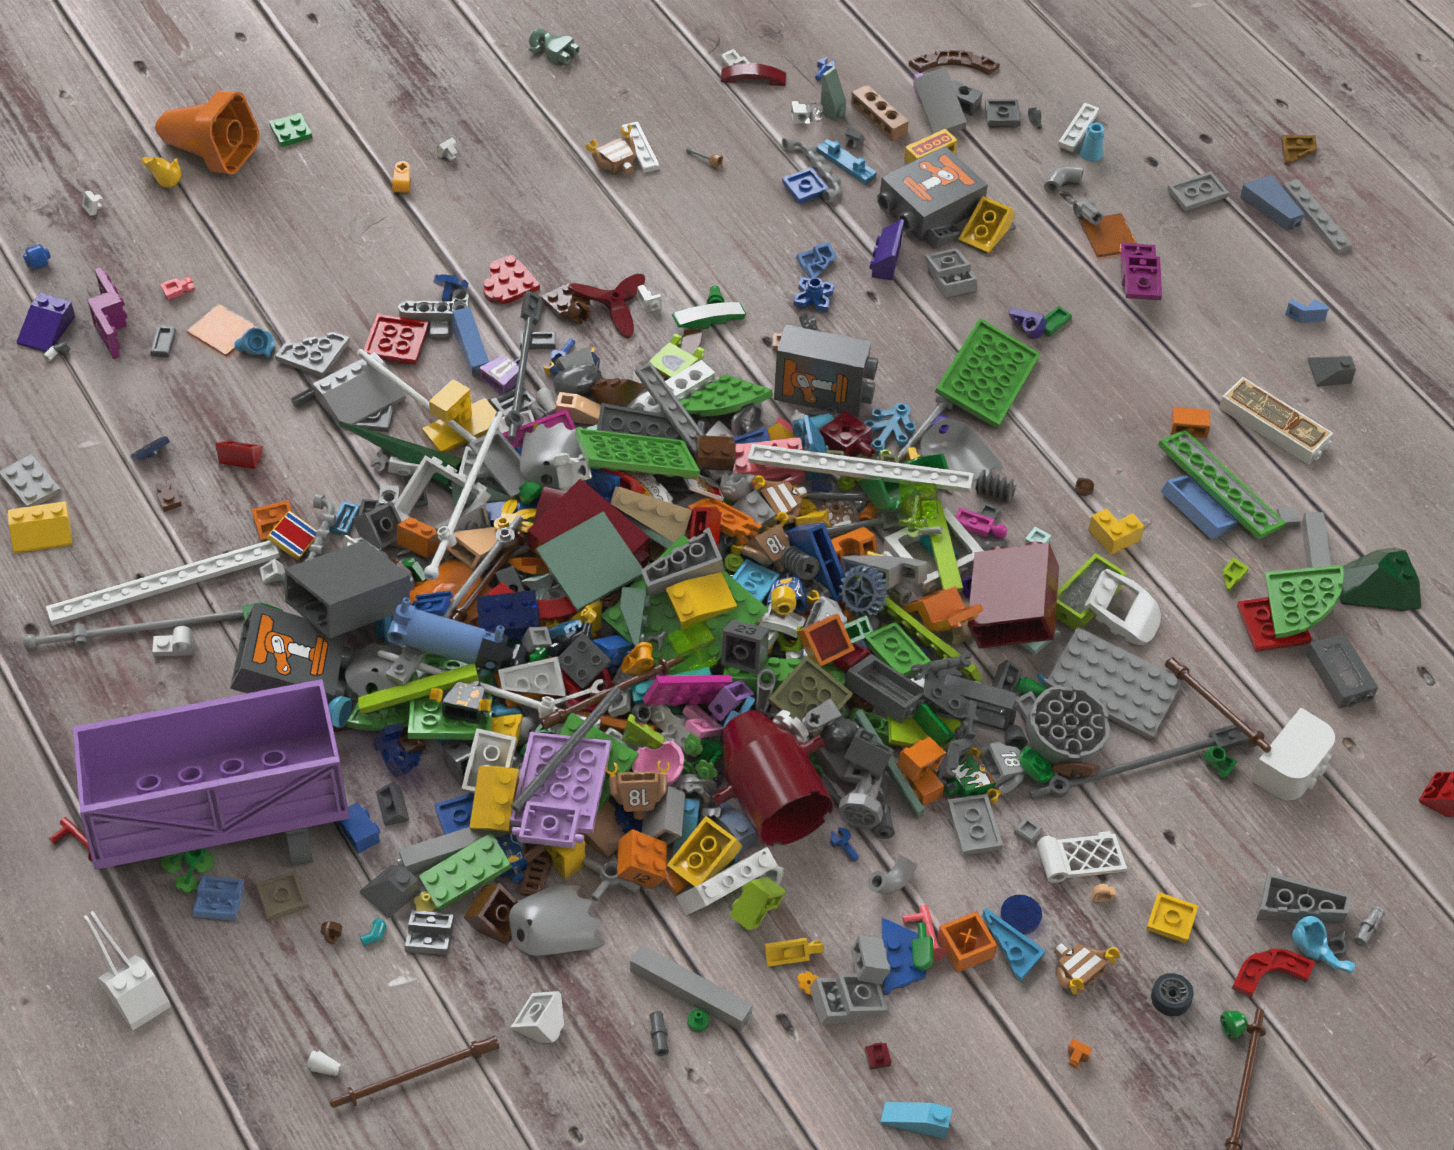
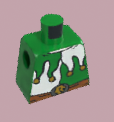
[944,753,996,798]

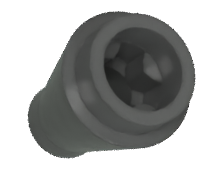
[626,703,651,723]

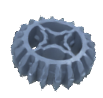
[839,565,889,618]

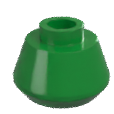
[518,481,543,505]
[1220,1011,1248,1039]

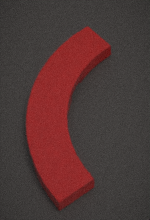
[487,582,581,621]

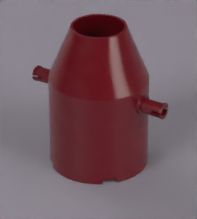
[712,711,834,846]

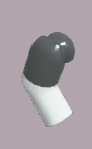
[43,342,71,362]

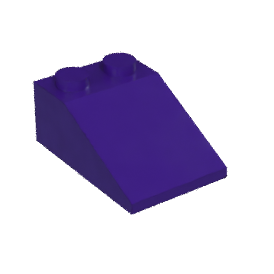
[16,293,75,352]

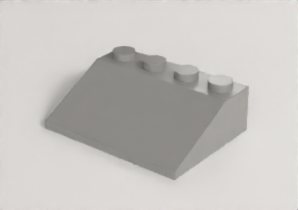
[313,352,407,430]

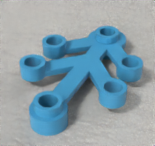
[864,403,916,456]

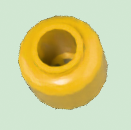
[770,586,796,615]

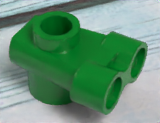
[1203,746,1238,779]

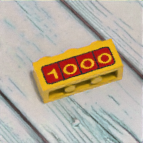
[904,129,957,164]

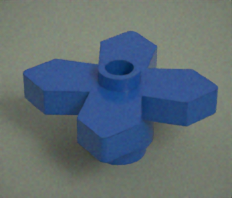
[793,277,835,312]

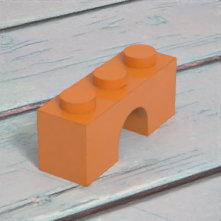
[831,526,877,566]

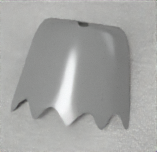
[921,419,1003,493]
[520,423,583,490]
[345,642,413,696]
[509,880,605,956]

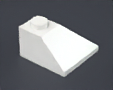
[511,991,564,1043]

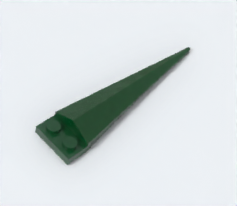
[339,421,463,494]

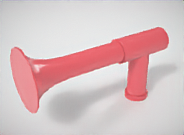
[902,905,948,961]

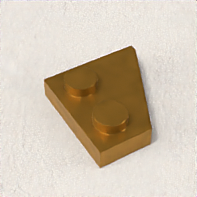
[1281,135,1317,165]

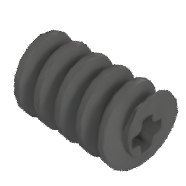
[975,469,1017,503]
[781,546,820,580]

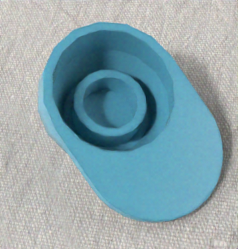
[328,696,352,728]

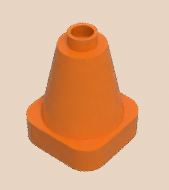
[155,90,259,175]

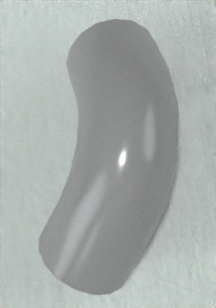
[1044,165,1084,194]
[868,855,918,894]

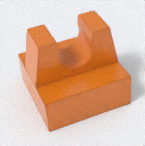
[1068,1038,1092,1068]

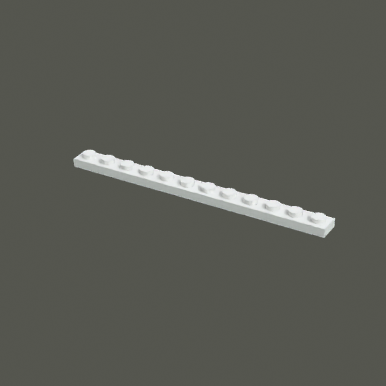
[748,444,974,493]
[46,540,280,626]

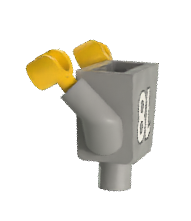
[789,590,847,646]
[969,742,1027,804]

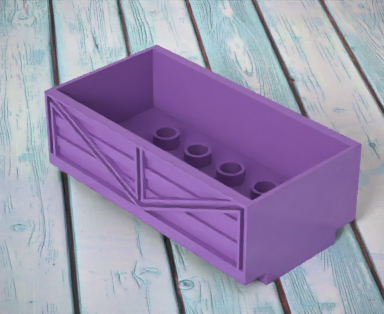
[73,679,350,870]

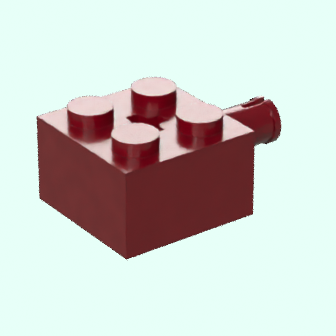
[820,411,877,458]

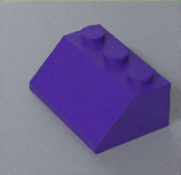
[869,220,904,281]

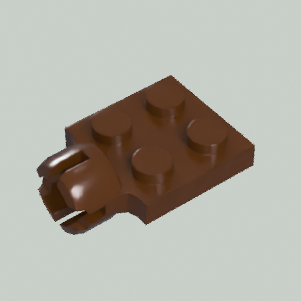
[541,282,591,324]

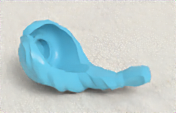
[1292,916,1355,974]

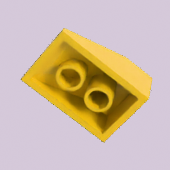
[958,196,1016,253]
[666,572,737,630]
[667,816,743,887]

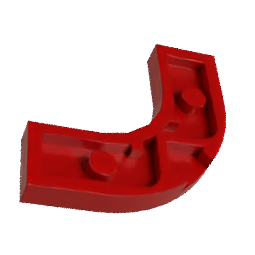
[1232,948,1315,998]

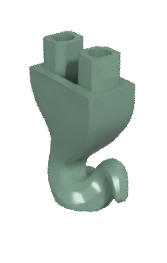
[529,28,580,65]

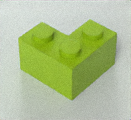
[729,877,787,930]

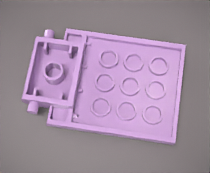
[510,732,612,849]

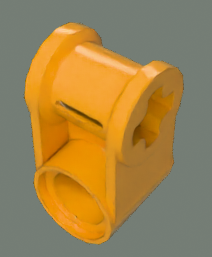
[392,161,411,193]
[621,642,654,676]

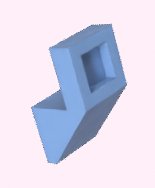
[1285,299,1330,323]

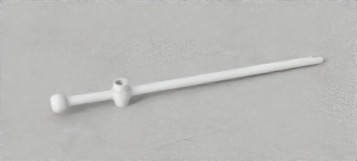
[357,349,477,442]
[424,411,503,580]
[377,650,601,729]

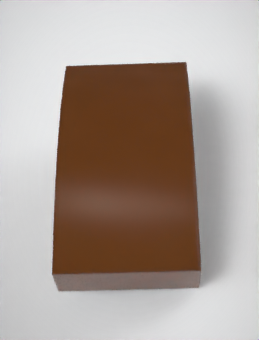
[1052,762,1100,778]

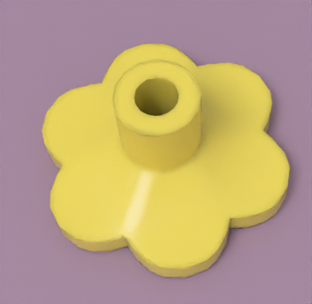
[414,891,438,912]

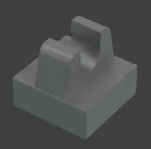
[844,127,865,149]

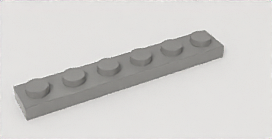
[1282,179,1353,254]

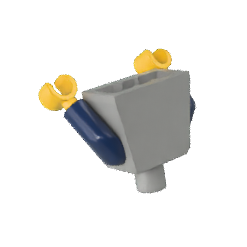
[543,346,600,377]

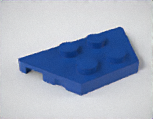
[881,918,926,995]

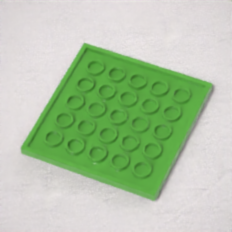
[601,534,768,676]

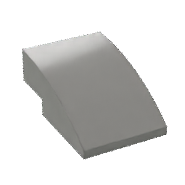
[925,248,977,298]
[809,973,888,1025]

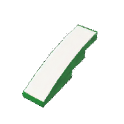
[672,302,746,328]

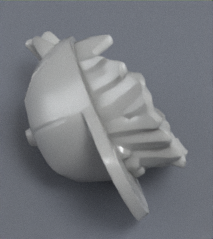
[731,403,765,437]
[720,472,755,503]
[670,774,717,809]

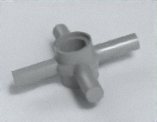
[583,857,640,901]

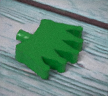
[529,646,549,663]

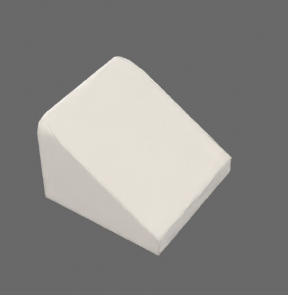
[259,559,284,584]

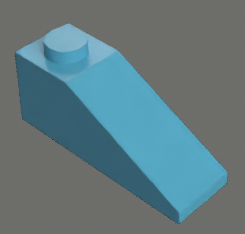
[880,1102,952,1140]

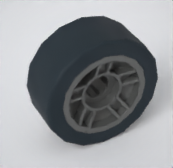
[1151,973,1194,1017]

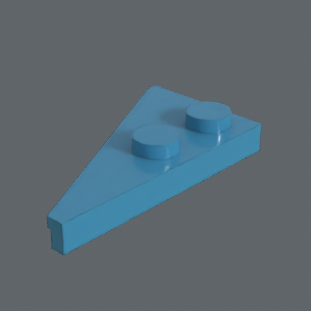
[982,908,1045,982]

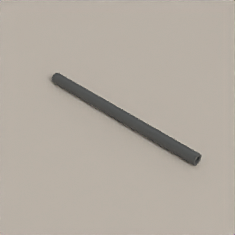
[511,686,622,812]

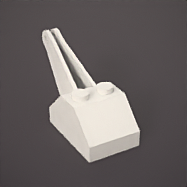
[83,911,171,1031]

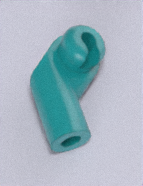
[360,918,386,946]

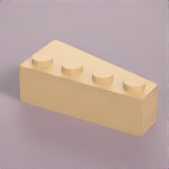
[610,486,692,543]

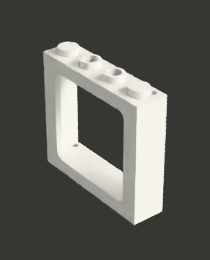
[394,455,491,522]
[883,508,984,596]
[676,847,778,915]

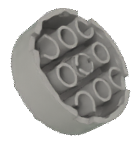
[1026,685,1110,765]

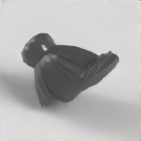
[821,718,859,753]

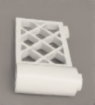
[1037,831,1127,883]

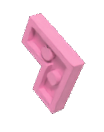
[682,705,723,738]

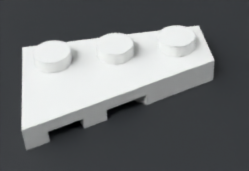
[498,657,566,696]

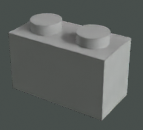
[851,935,890,984]

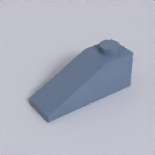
[708,801,756,854]

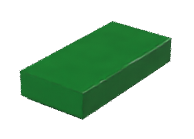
[1043,306,1072,337]

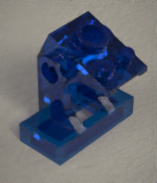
[373,722,423,777]

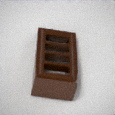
[520,853,552,896]

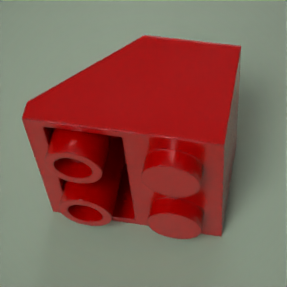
[684,507,722,548]
[1419,771,1454,817]

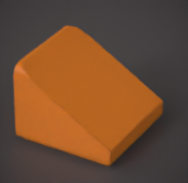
[662,868,690,895]

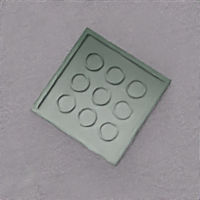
[536,512,643,612]

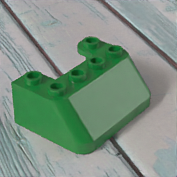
[859,453,949,511]

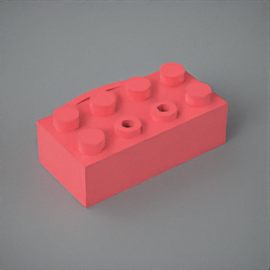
[730,438,807,489]

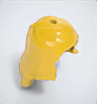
[141,157,182,188]

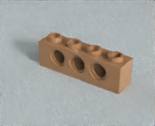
[851,85,909,141]

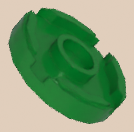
[1019,747,1054,783]

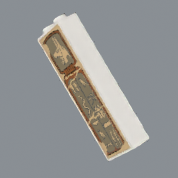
[1219,377,1333,465]

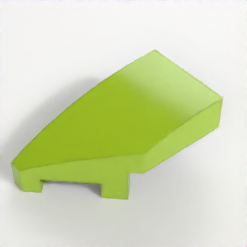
[1222,558,1249,591]

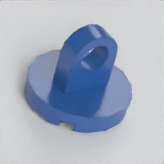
[433,274,469,301]

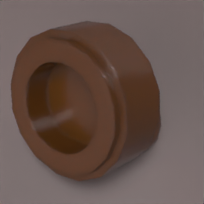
[1075,477,1094,496]
[320,921,343,944]

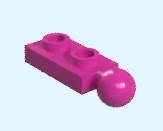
[955,507,1007,539]

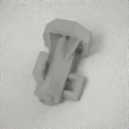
[838,763,889,829]

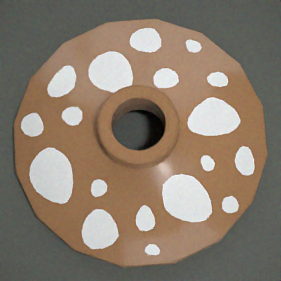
[817,500,854,527]

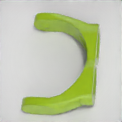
[777,626,804,651]

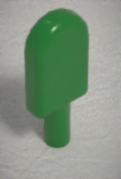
[912,922,934,971]

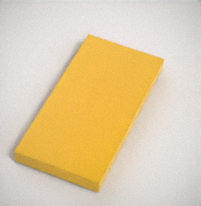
[422,398,496,453]

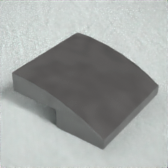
[405,910,454,955]

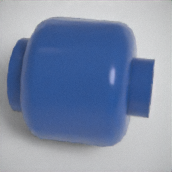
[23,244,51,270]

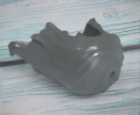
[553,363,603,397]

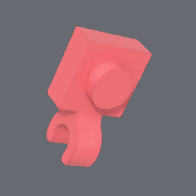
[160,277,195,300]

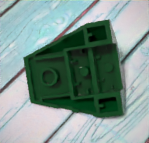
[1339,547,1421,611]

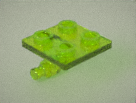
[899,481,939,529]
[668,621,717,671]

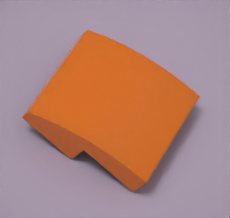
[252,500,292,541]
[508,557,551,574]

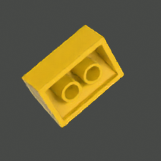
[8,501,72,554]
[470,766,520,834]

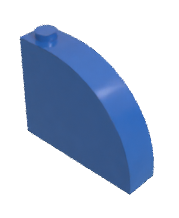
[784,523,845,601]

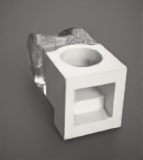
[790,101,823,124]

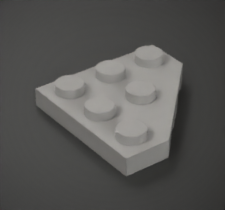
[275,331,350,378]

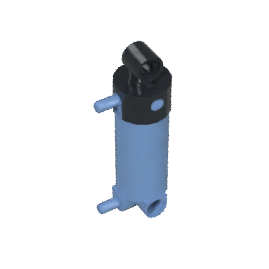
[387,598,528,673]

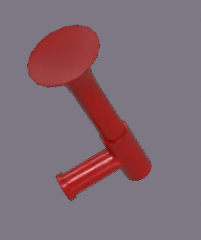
[49,817,93,862]

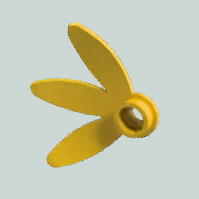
[494,499,537,533]

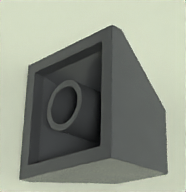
[1308,355,1356,386]
[352,501,402,549]
[360,865,420,918]

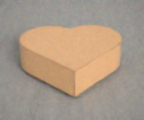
[1090,884,1116,902]

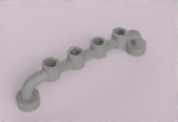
[782,136,841,203]
[281,493,337,585]

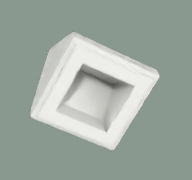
[759,866,784,886]

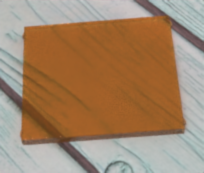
[1080,213,1137,258]
[187,304,258,357]

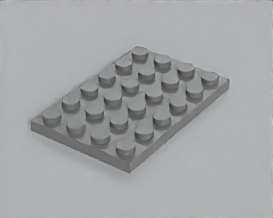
[1045,627,1183,741]

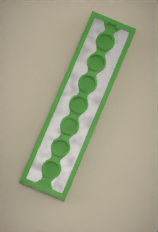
[1158,430,1286,540]

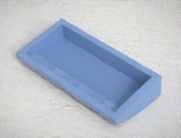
[1161,475,1240,539]

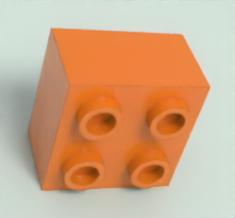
[937,911,997,973]

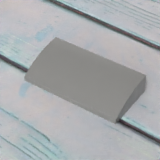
[914,66,967,134]
[468,430,529,499]

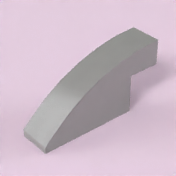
[842,555,927,588]

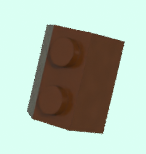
[590,378,645,407]
[696,435,736,471]
[464,883,518,944]

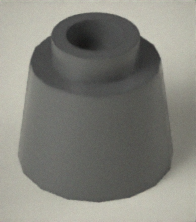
[1005,725,1028,750]

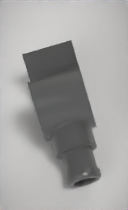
[1028,107,1042,129]
[799,313,821,332]
[644,630,668,652]
[1328,930,1348,959]

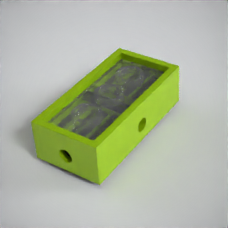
[1056,553,1127,630]

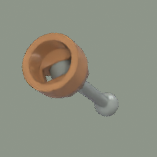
[686,147,723,169]

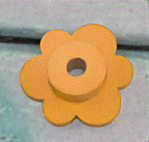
[797,971,819,995]

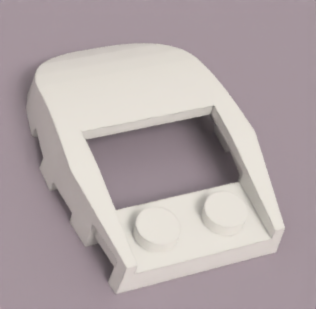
[1084,569,1161,645]

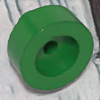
[687,1009,709,1033]

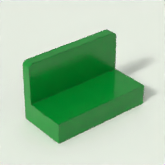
[912,704,954,746]

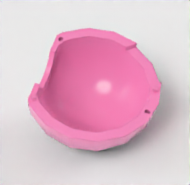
[632,741,684,786]

